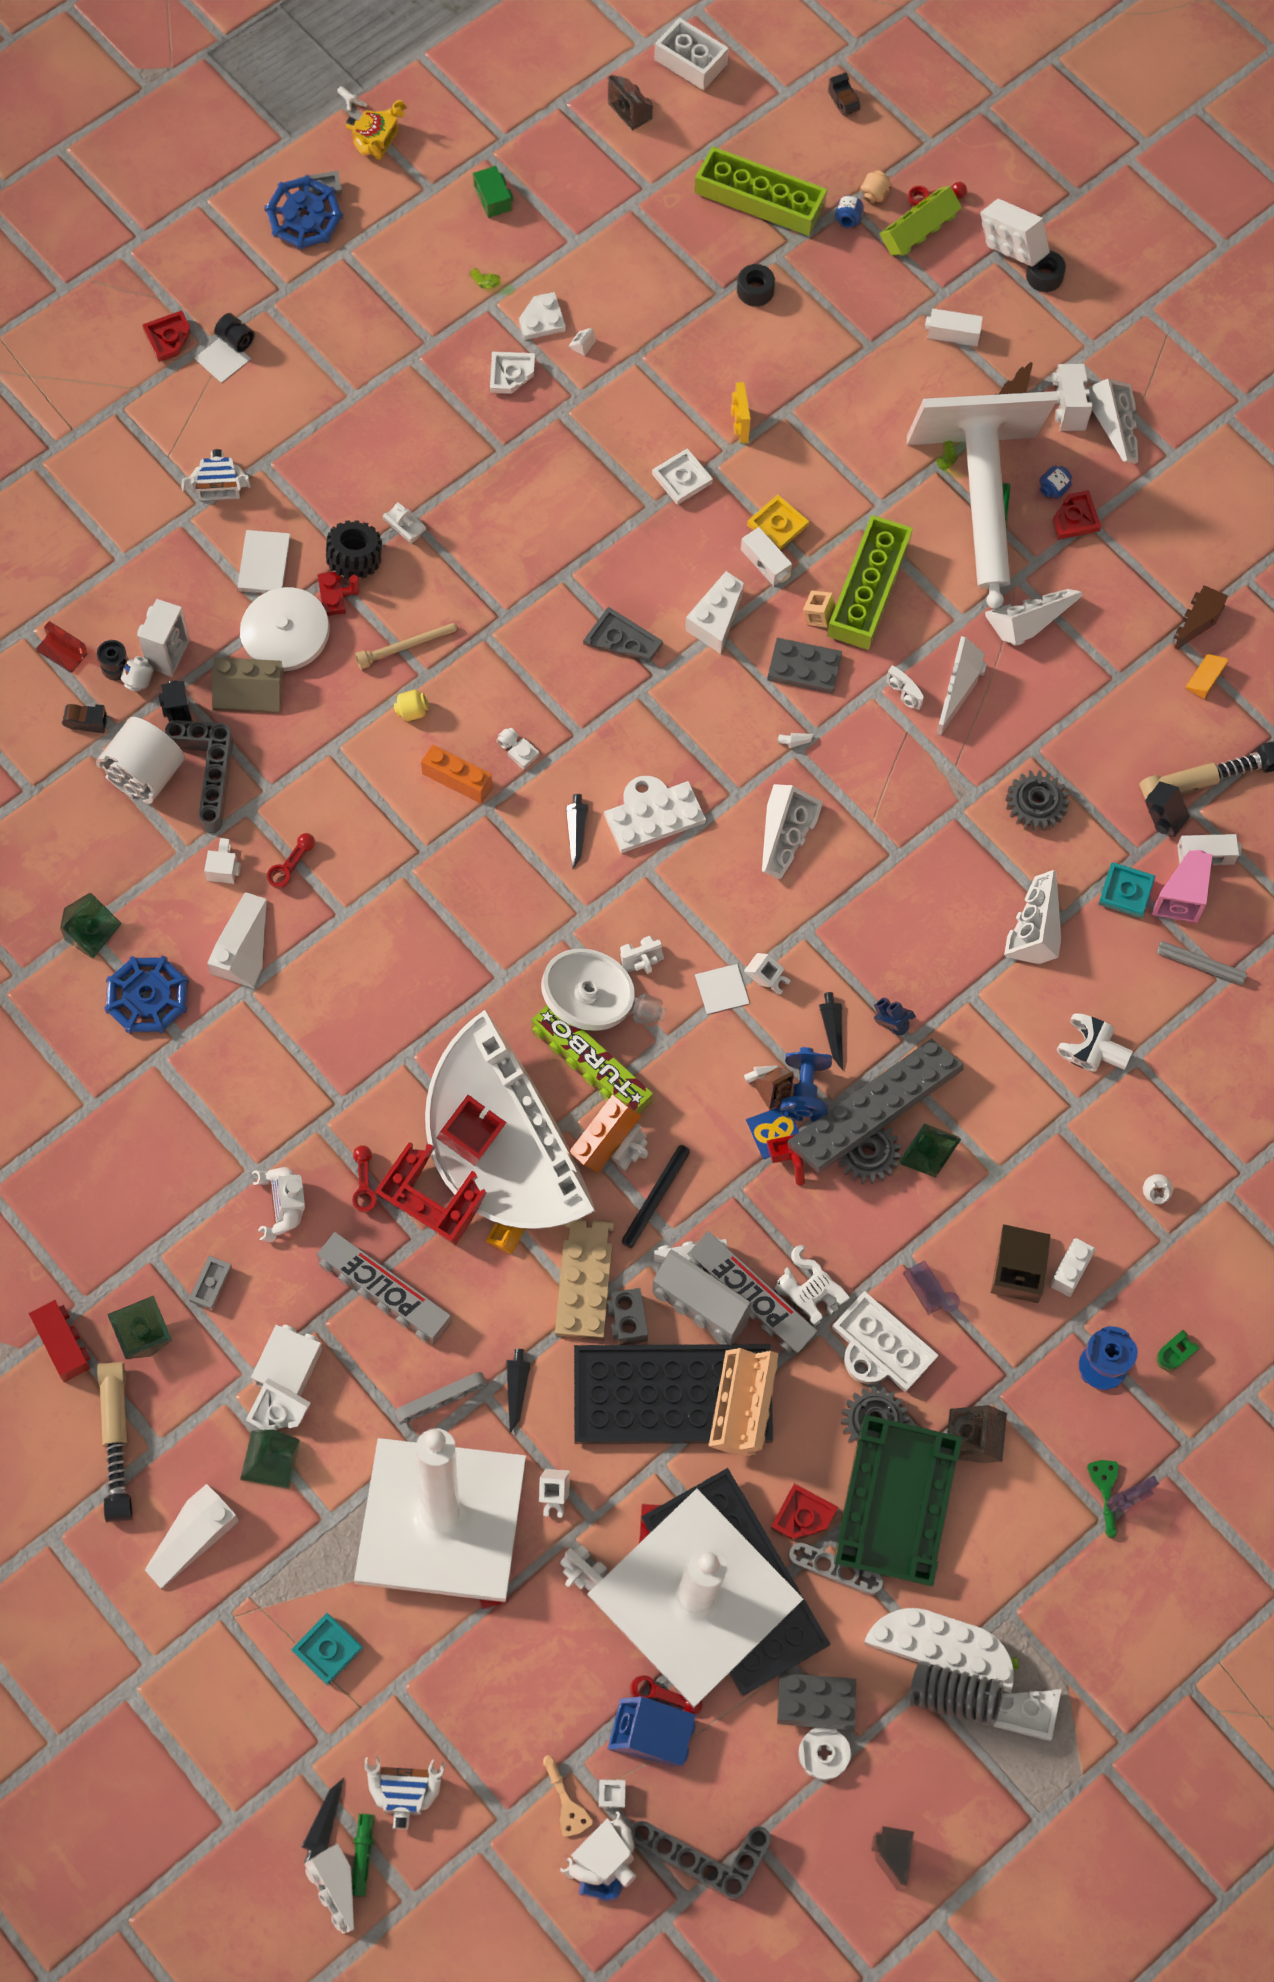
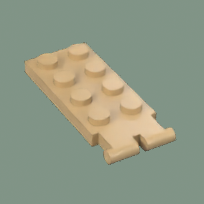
[555,1219,614,1340]

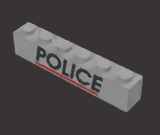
[687,1231,817,1354]
[317,1232,452,1345]

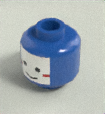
[835,196,864,228]
[1039,466,1072,498]

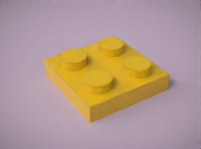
[731,382,750,444]
[747,494,809,551]

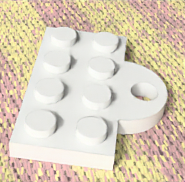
[604,776,706,854]
[832,1291,939,1393]

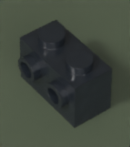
[158,680,192,722]
[1145,781,1190,836]

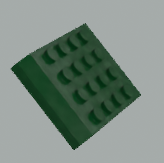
[834,1414,963,1587]

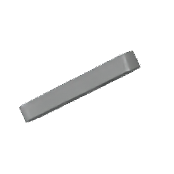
[394,1372,488,1424]
[789,1543,883,1596]

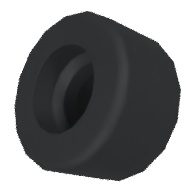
[1026,250,1066,292]
[737,264,775,306]

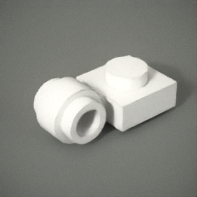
[496,728,540,770]

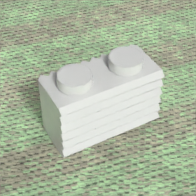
[1050,1238,1096,1297]

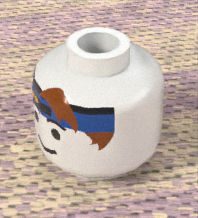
[121,656,153,691]

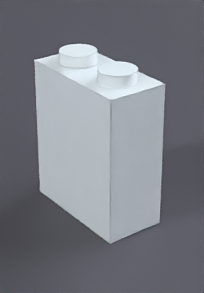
[251,1325,323,1397]

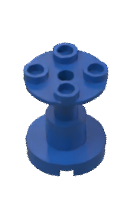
[780,1047,832,1122]
[1079,1326,1138,1390]

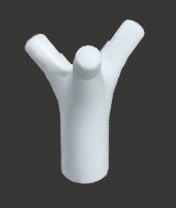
[337,86,367,111]

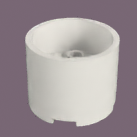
[96,717,185,804]

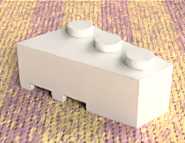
[1052,364,1092,431]
[685,571,744,654]

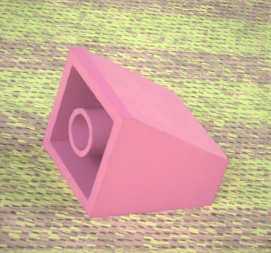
[1152,850,1212,923]

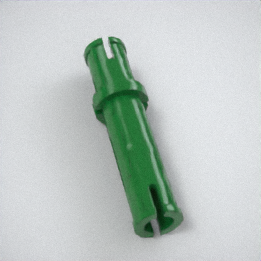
[351,1814,375,1897]

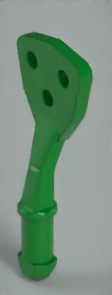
[1087,1460,1119,1538]

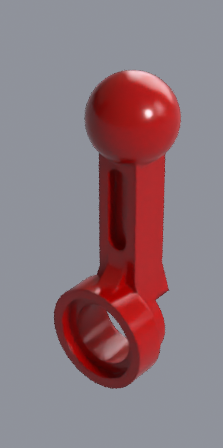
[908,182,967,207]
[267,833,315,889]
[352,1145,377,1213]
[630,1675,703,1715]

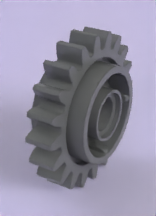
[1005,770,1070,831]
[838,1128,901,1184]
[841,1386,910,1443]

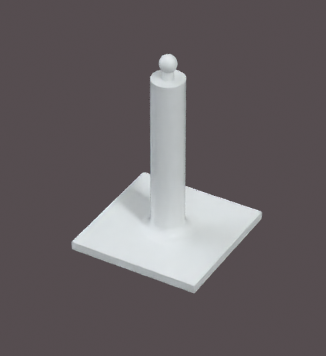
[906,391,1058,609]
[354,1429,526,1602]
[587,1489,803,1708]

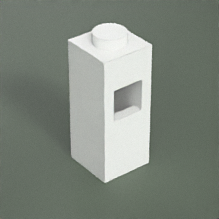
[924,308,983,346]
[741,527,792,586]
[1177,834,1241,865]

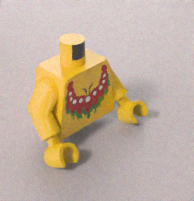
[346,100,407,160]

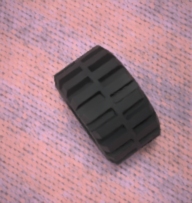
[326,520,382,579]

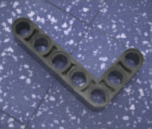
[165,720,233,833]
[631,1821,771,1901]

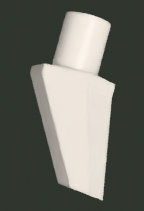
[778,733,813,748]
[744,1065,780,1083]

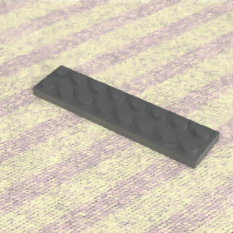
[788,1038,964,1173]

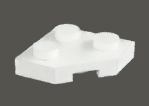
[519,292,566,340]
[490,352,535,394]
[246,1378,311,1433]

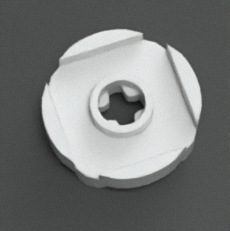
[798,1727,851,1780]

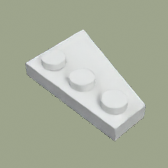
[975,1689,1061,1741]

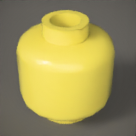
[394,689,429,722]

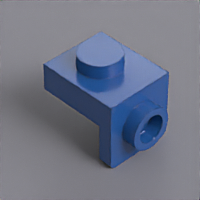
[579,1878,622,1902]

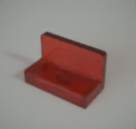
[36,621,88,673]

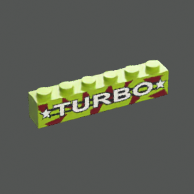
[531,1005,653,1114]

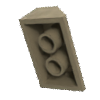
[212,657,284,713]

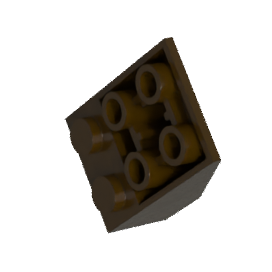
[990,1224,1051,1303]

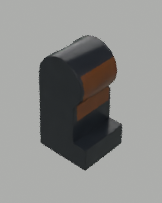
[828,72,860,116]
[62,704,108,733]

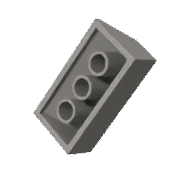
[652,1249,751,1346]

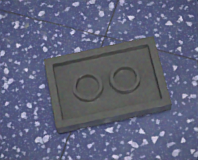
[767,638,842,694]
[777,1673,856,1730]

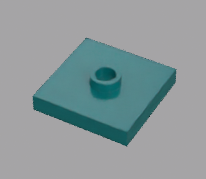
[1098,862,1156,918]
[291,1613,364,1686]

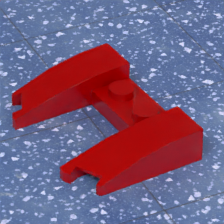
[375,1142,487,1246]

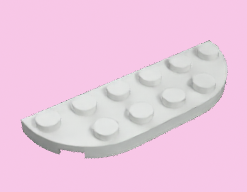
[864,1608,1014,1693]

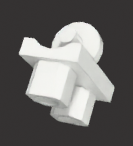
[382,502,426,544]
[620,936,664,974]
[610,1123,649,1171]
[560,1545,607,1591]

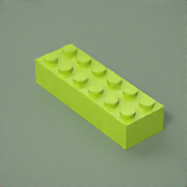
[694,146,827,236]
[827,515,913,650]

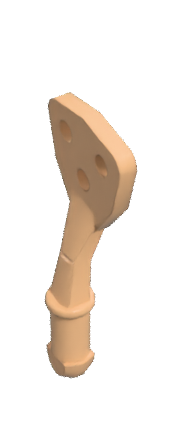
[543,1755,593,1837]

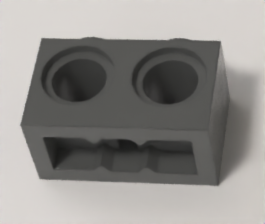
[607,1288,648,1345]

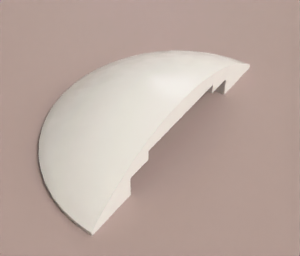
[425,1010,595,1229]

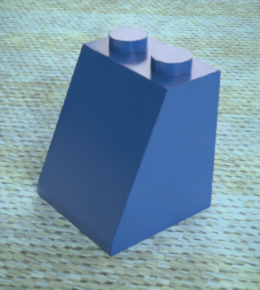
[608,1697,696,1767]

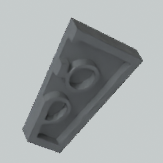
[583,607,663,662]

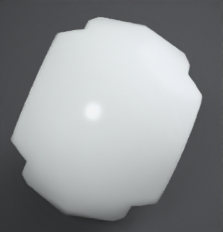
[1143,1174,1173,1204]

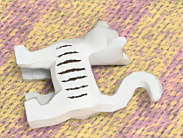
[774,1245,850,1327]

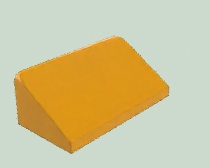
[1185,654,1229,699]
[485,1222,526,1254]

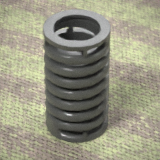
[909,1661,1003,1727]

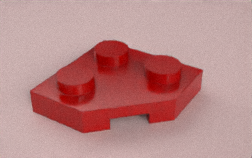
[142,310,191,362]
[1052,490,1102,540]
[770,1483,838,1541]

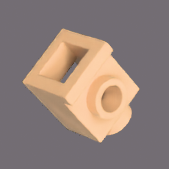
[803,591,835,628]

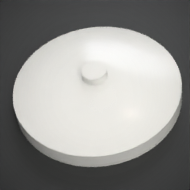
[240,587,330,672]
[541,949,635,1031]

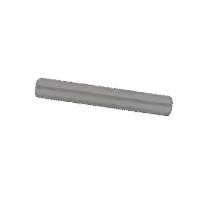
[1157,941,1247,985]

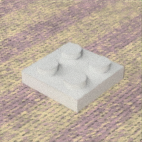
[652,448,713,505]

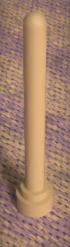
[355,623,458,670]

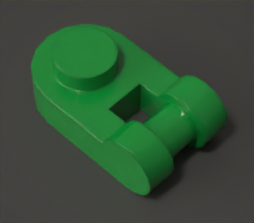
[1156,1330,1200,1371]

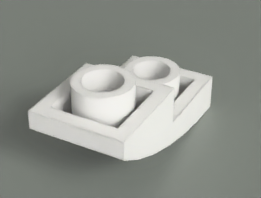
[886,665,924,711]

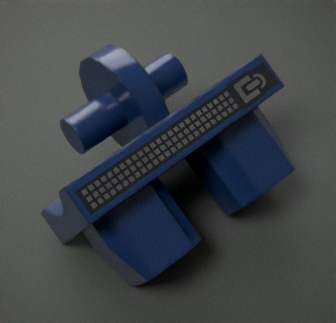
[874,997,916,1035]

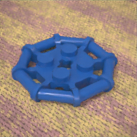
[264,175,344,250]
[104,956,189,1034]

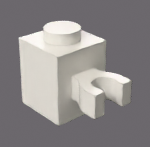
[204,838,241,884]
[744,953,790,995]
[539,1469,570,1518]

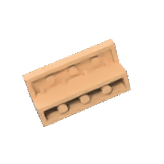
[709,1348,778,1456]

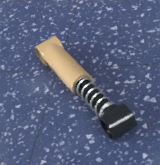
[1139,742,1274,800]
[97,1361,133,1523]

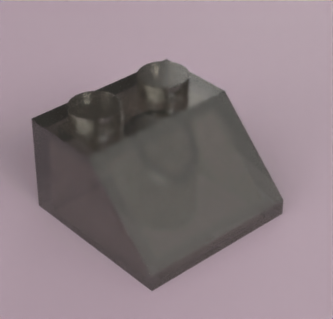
[608,75,653,131]
[947,1405,1007,1463]
[871,1826,914,1891]

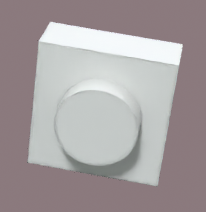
[599,1780,625,1808]

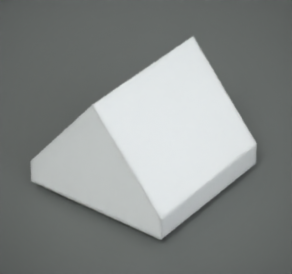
[569,328,596,356]

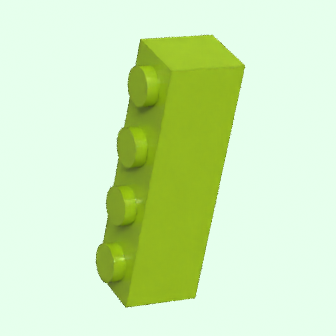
[879,186,962,256]

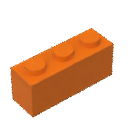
[421,744,493,804]
[569,1095,642,1173]

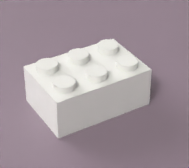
[654,18,729,90]
[980,199,1050,266]
[137,599,190,677]

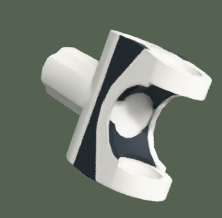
[1057,1013,1133,1072]

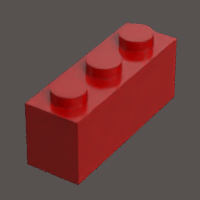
[28,1300,91,1382]

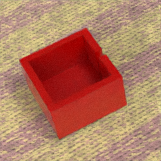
[436,1094,507,1166]

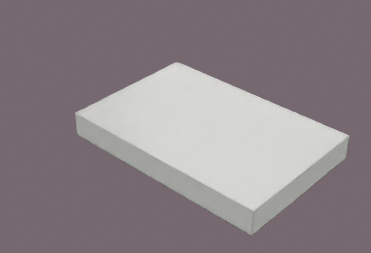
[237,530,291,593]

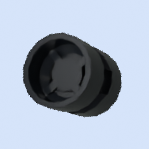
[214,313,255,353]
[97,640,128,681]

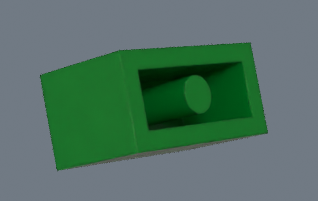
[473,166,514,218]

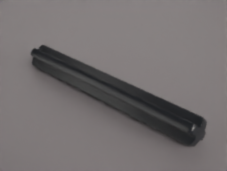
[622,1145,690,1248]

